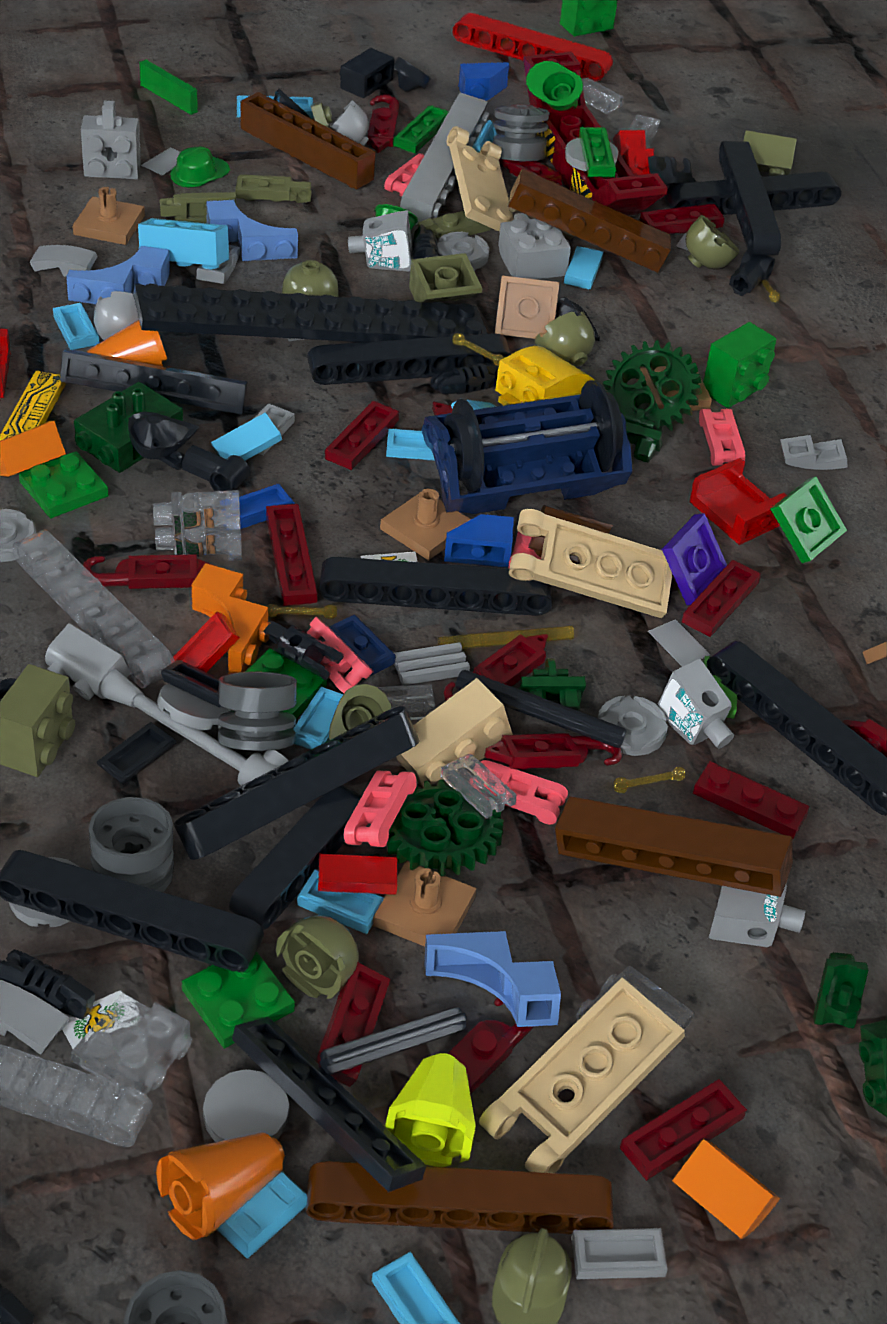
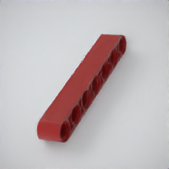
[452,13,613,81]

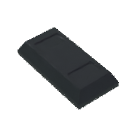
[161,660,221,708]
[96,722,176,784]

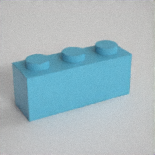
[138,218,229,269]

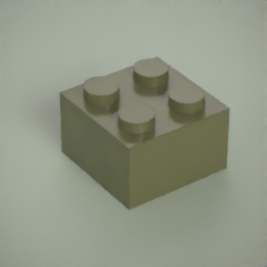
[0,664,75,777]

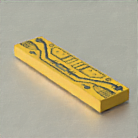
[0,371,66,441]

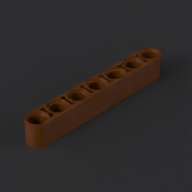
[306,1161,614,1234]

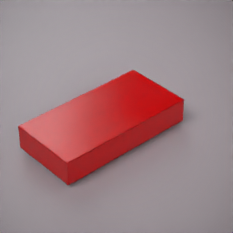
[170,611,240,673]
[318,854,397,895]

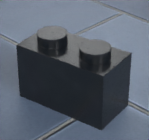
[340,48,395,99]

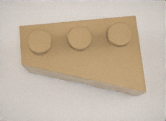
[396,678,513,788]

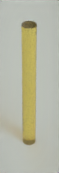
[438,626,574,649]

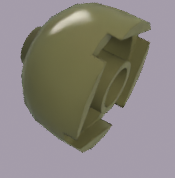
[685,215,740,269]
[282,260,339,297]
[535,311,595,367]
[276,915,359,999]

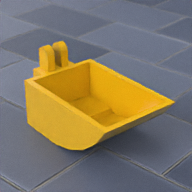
[495,346,594,406]

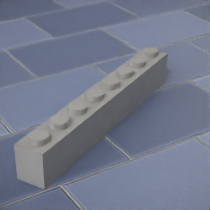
[400,92,490,225]

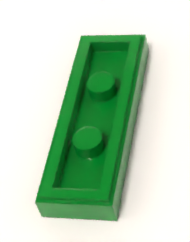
[139,60,198,115]
[393,105,449,154]
[579,127,616,177]

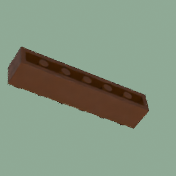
[241,92,375,190]
[508,169,671,273]
[555,796,793,897]

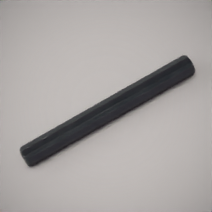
[456,670,627,748]

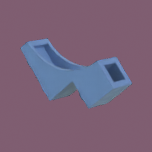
[206,200,298,261]
[66,246,170,304]
[424,931,561,1027]

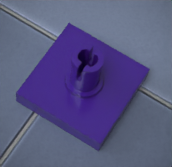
[662,513,727,605]

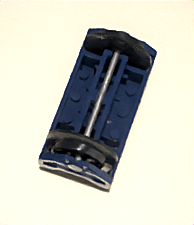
[421,380,632,514]

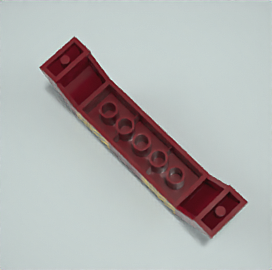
[524,52,668,216]

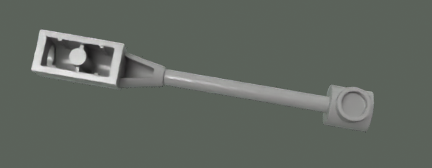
[45,623,288,786]

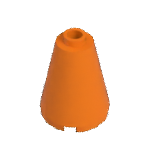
[87,320,170,368]
[156,1132,285,1240]

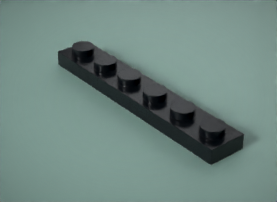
[60,349,248,414]
[232,1017,426,1192]

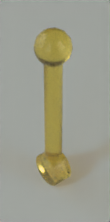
[761,278,780,302]
[452,333,504,366]
[267,604,337,619]
[613,767,686,793]

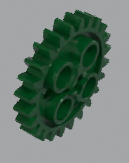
[603,340,702,432]
[386,779,504,876]

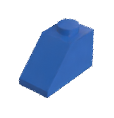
[458,62,509,101]
[444,514,514,567]

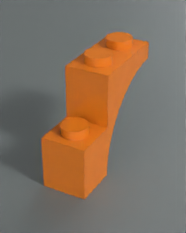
[191,563,270,674]

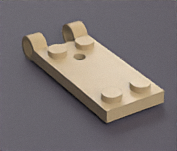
[447,126,514,232]
[509,509,672,618]
[479,977,685,1173]

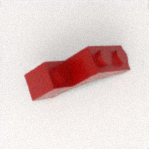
[613,130,654,204]

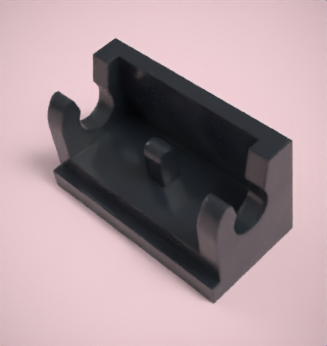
[648,156,695,187]

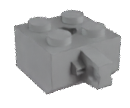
[81,100,141,179]
[498,213,571,279]

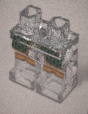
[153,490,242,560]

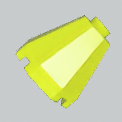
[385,1053,476,1167]

